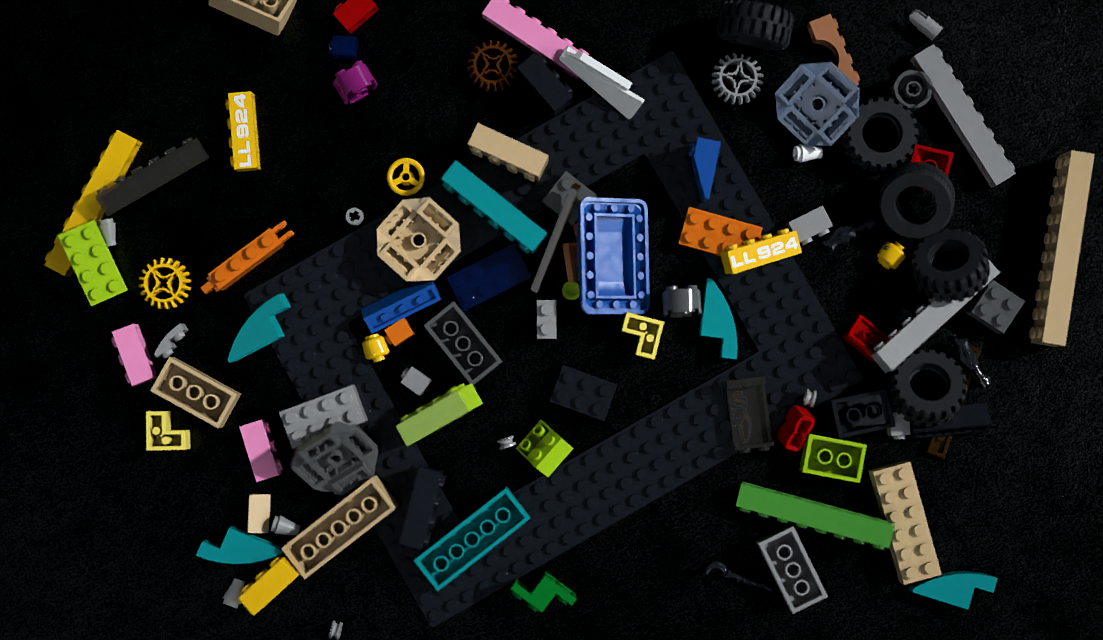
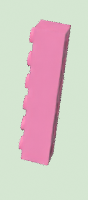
[482,0,589,80]

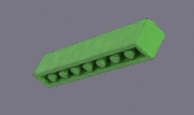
[736,482,895,550]

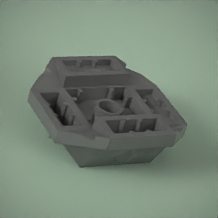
[291,421,378,495]

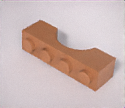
[806,14,860,86]

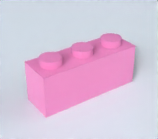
[111,324,158,386]
[239,419,283,482]

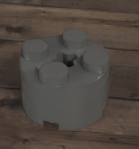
[889,70,933,111]
[662,285,702,318]

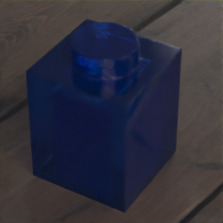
[329,35,358,59]

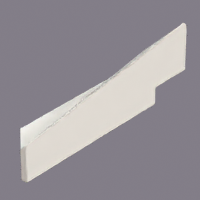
[559,46,645,119]

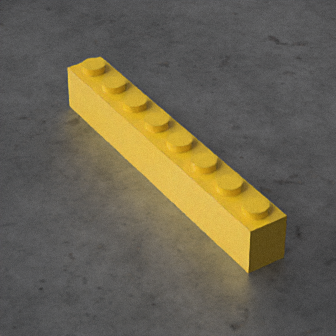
[45,130,142,277]

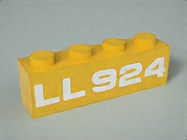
[226,91,261,172]
[720,228,802,274]

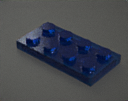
[446,243,532,312]

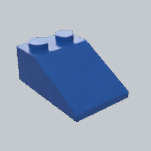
[688,137,721,203]

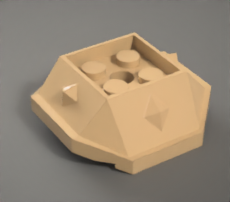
[377,197,461,282]

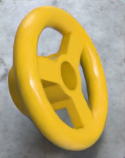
[387,158,425,196]

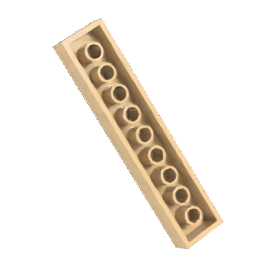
[1029,150,1094,347]

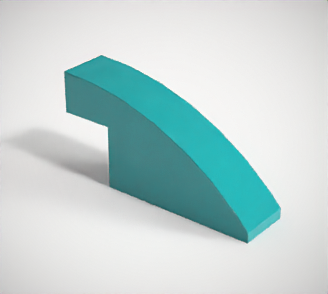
[699,278,737,359]
[228,293,291,363]
[196,526,283,564]
[908,571,998,609]

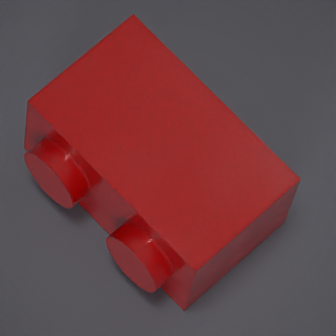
[333,0,379,34]

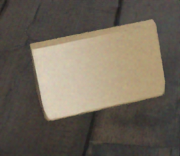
[248,494,271,533]

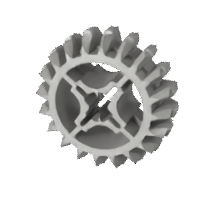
[711,53,763,105]

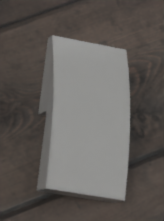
[154,323,188,359]

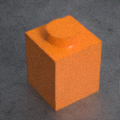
[384,318,415,346]

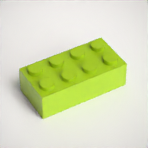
[57,218,128,306]
[396,383,483,446]

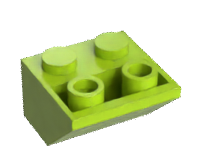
[516,420,573,477]

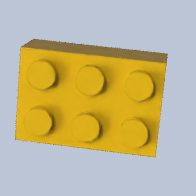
[238,555,300,616]

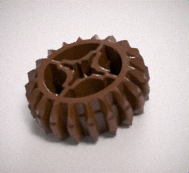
[467,40,519,92]

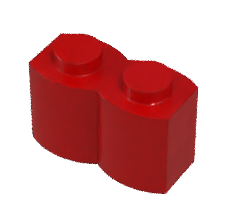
[777,405,815,452]

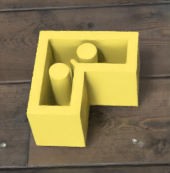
[621,312,664,360]
[146,411,190,450]

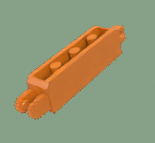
[200,221,294,294]

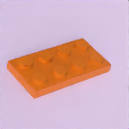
[678,207,763,256]

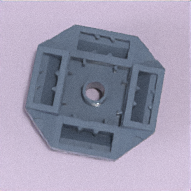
[775,62,859,146]

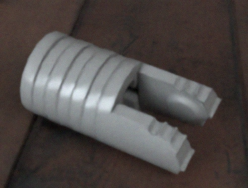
[908,9,943,41]

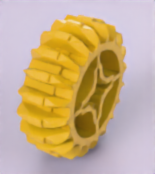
[139,258,192,309]

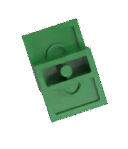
[511,571,577,612]

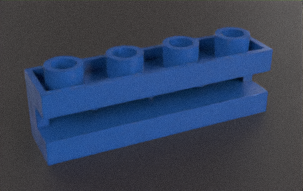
[361,281,441,334]

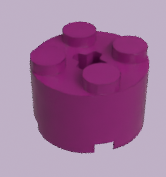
[333,61,378,104]

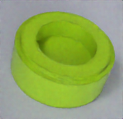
[562,281,580,300]

